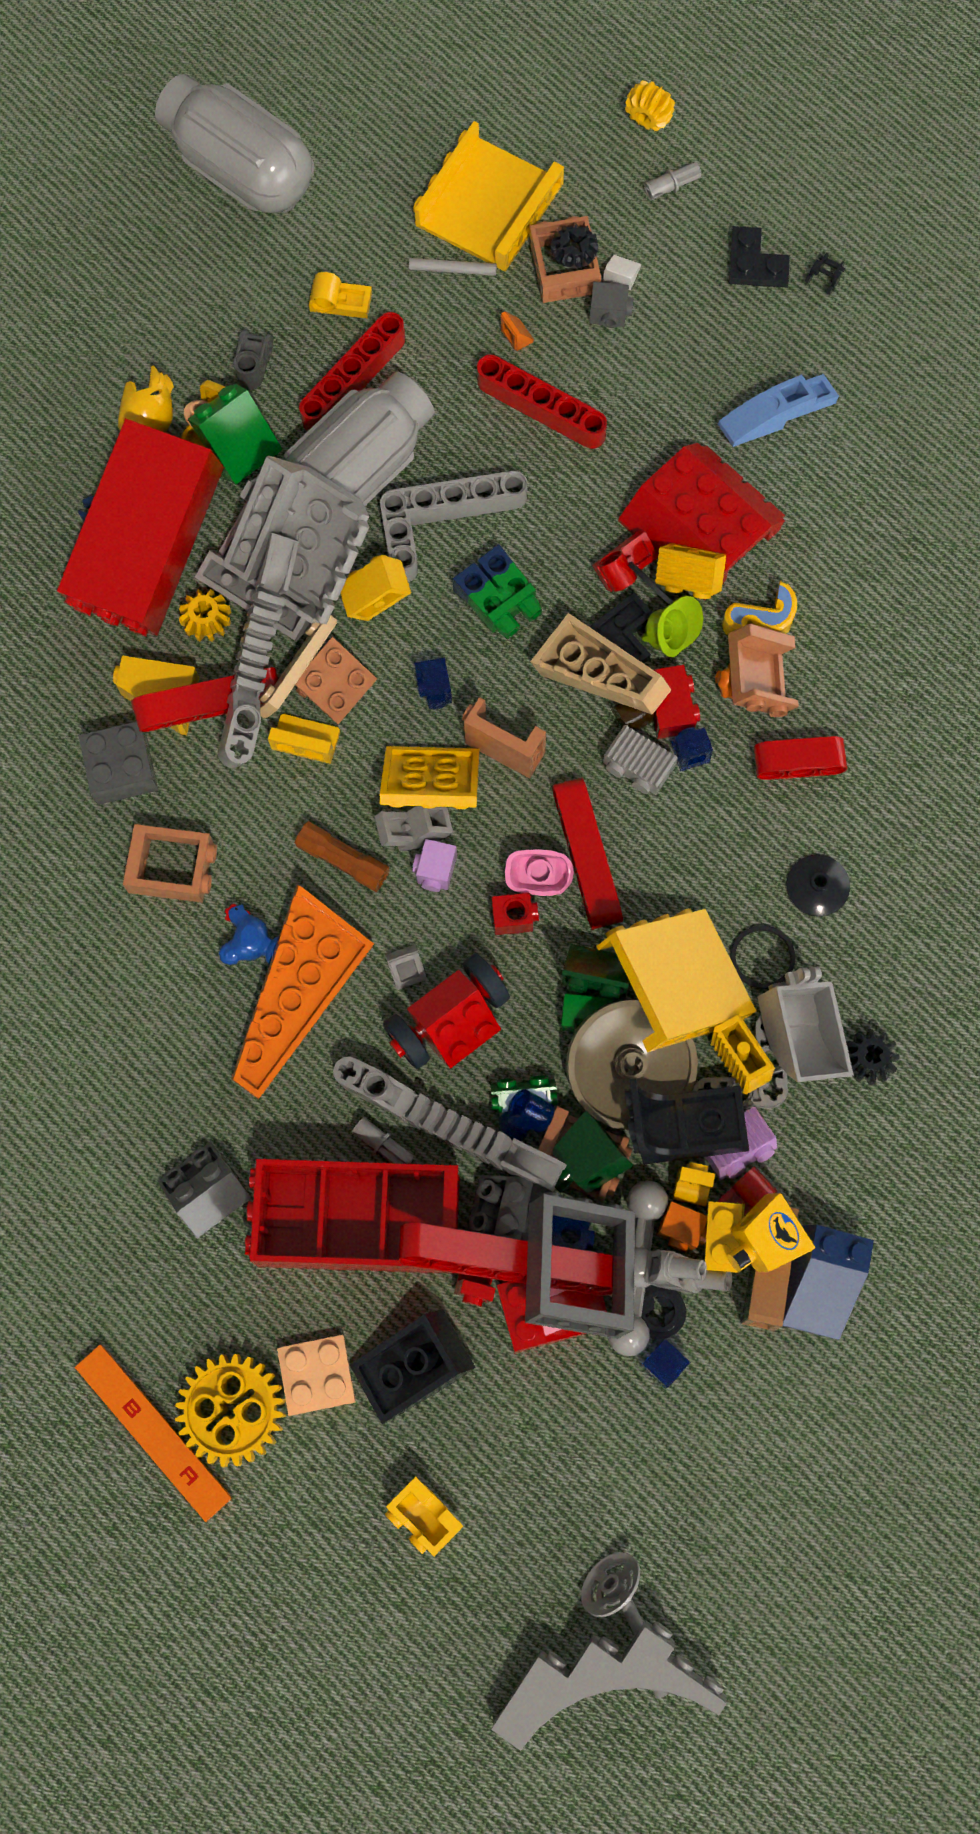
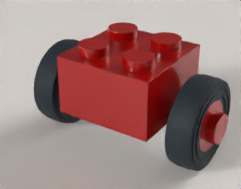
[383,953,510,1069]

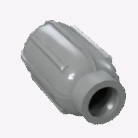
[155,74,314,213]
[283,372,435,507]

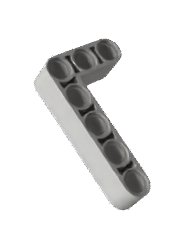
[380,471,527,582]

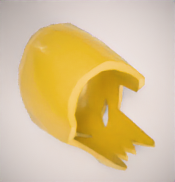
[118,365,174,433]

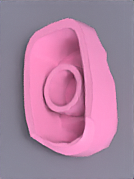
[505,849,574,896]

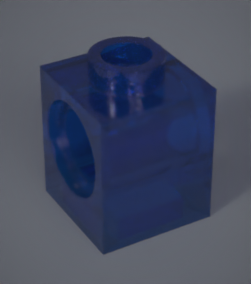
[552,1215,595,1251]
[640,1339,691,1389]

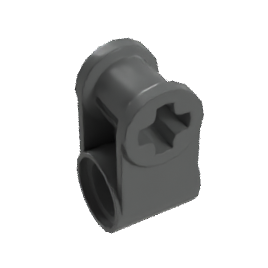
[233,329,273,390]

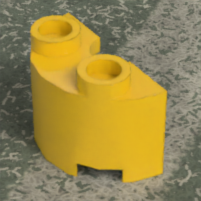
[385,1477,463,1556]

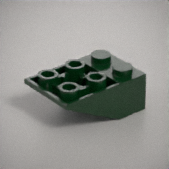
[562,944,629,1001]

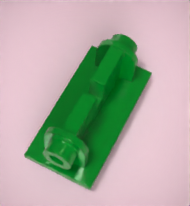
[490,1075,558,1113]

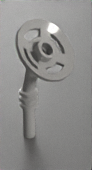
[581,1552,668,1699]

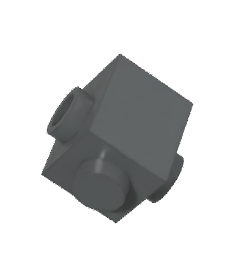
[590,282,634,328]

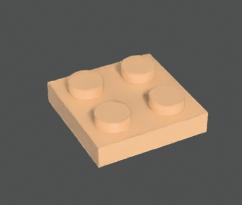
[277,1335,356,1416]

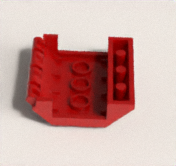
[618,443,785,600]

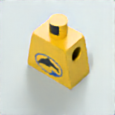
[727,1193,815,1272]

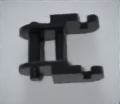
[805,253,846,295]

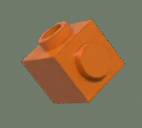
[656,1201,708,1253]

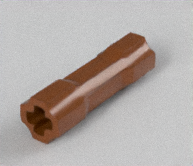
[295,821,390,892]

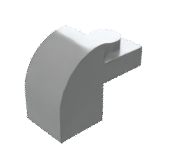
[374,806,453,851]

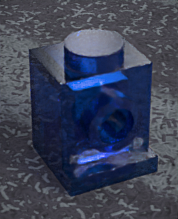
[414,657,452,710]
[670,727,713,772]

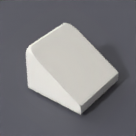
[603,255,641,291]

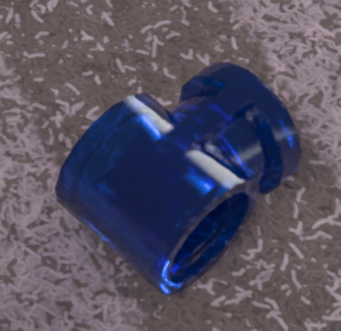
[498,1089,555,1141]

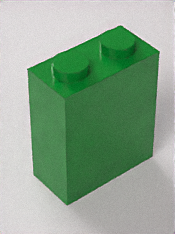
[188,384,283,485]

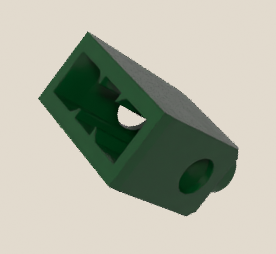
[552,1110,633,1193]

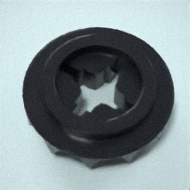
[551,223,598,268]
[641,1286,686,1339]

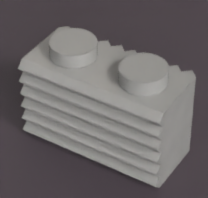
[603,725,678,795]

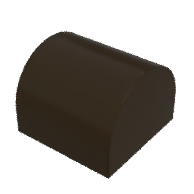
[611,703,654,731]

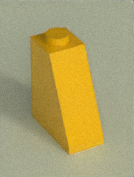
[113,655,200,735]

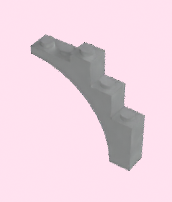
[491,1620,727,1751]

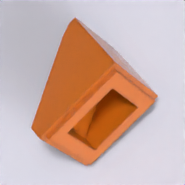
[501,311,534,351]

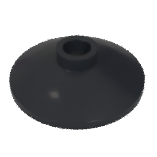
[786,855,850,917]

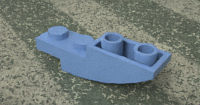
[718,374,839,447]

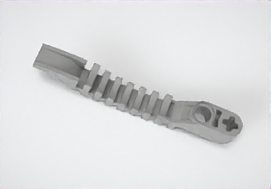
[218,533,299,768]
[333,1057,567,1192]

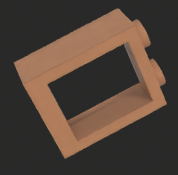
[530,216,601,303]
[123,824,217,903]

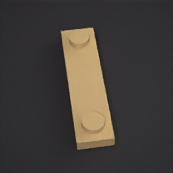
[259,615,337,719]

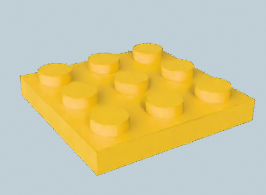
[380,746,479,809]

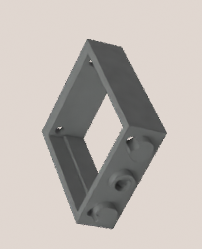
[525,1192,635,1339]

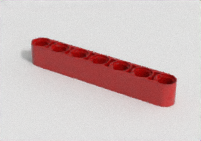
[399,1223,613,1296]

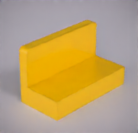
[268,714,340,764]

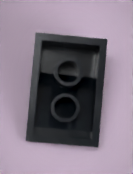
[350,1309,476,1424]

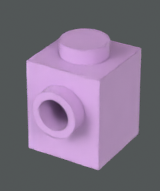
[412,839,457,892]

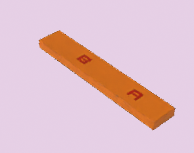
[74,1344,233,1522]

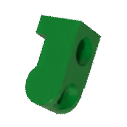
[561,994,615,1032]

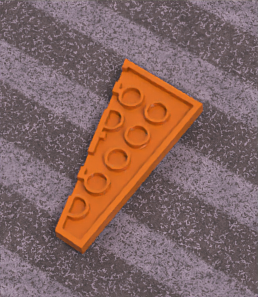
[231,885,374,1099]

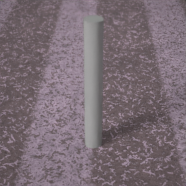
[409,258,497,276]

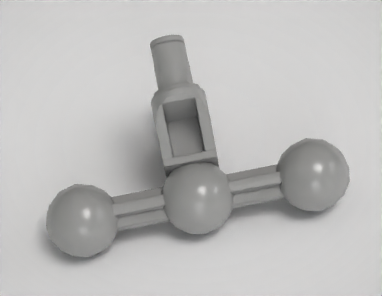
[608,1180,733,1357]

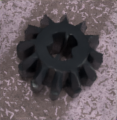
[846,1029,900,1085]

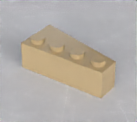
[530,613,671,714]

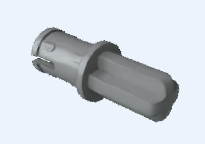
[644,162,702,201]
[352,1117,413,1164]

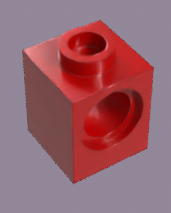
[492,893,539,935]

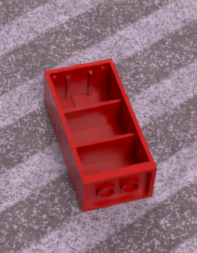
[57,418,224,637]
[245,1159,460,1274]

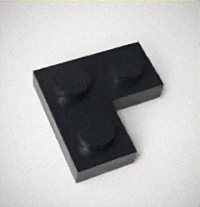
[729,226,790,288]
[589,592,653,663]

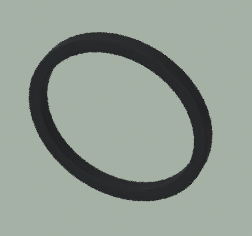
[628,562,674,605]
[731,925,795,989]

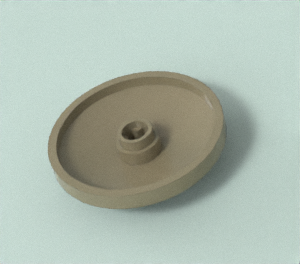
[566,999,698,1130]

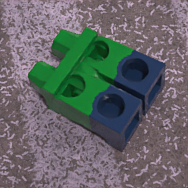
[453,544,542,639]

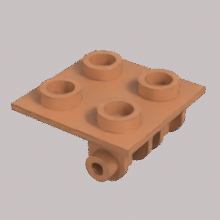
[295,637,377,725]

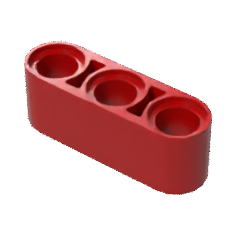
[754,736,847,780]

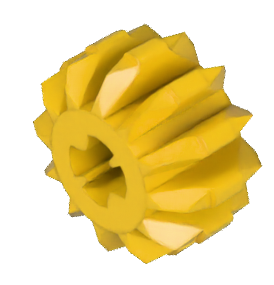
[625,80,675,131]
[179,589,231,642]

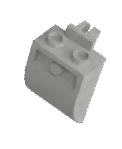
[757,966,854,1082]

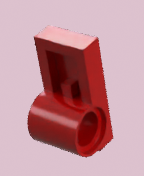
[592,530,658,592]
[706,1166,777,1216]

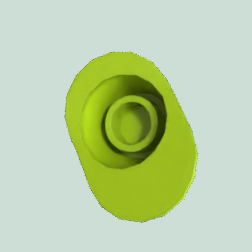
[641,596,703,657]

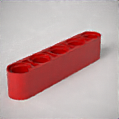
[299,312,405,432]
[477,355,607,449]
[131,667,279,732]
[552,777,623,930]

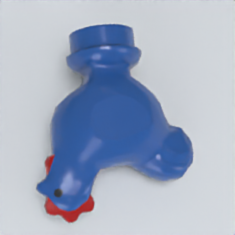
[219,904,279,965]

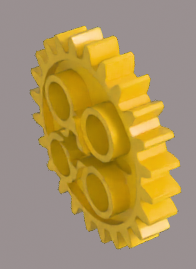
[175,1354,286,1467]

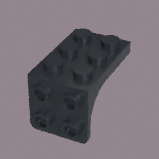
[625,1078,750,1165]

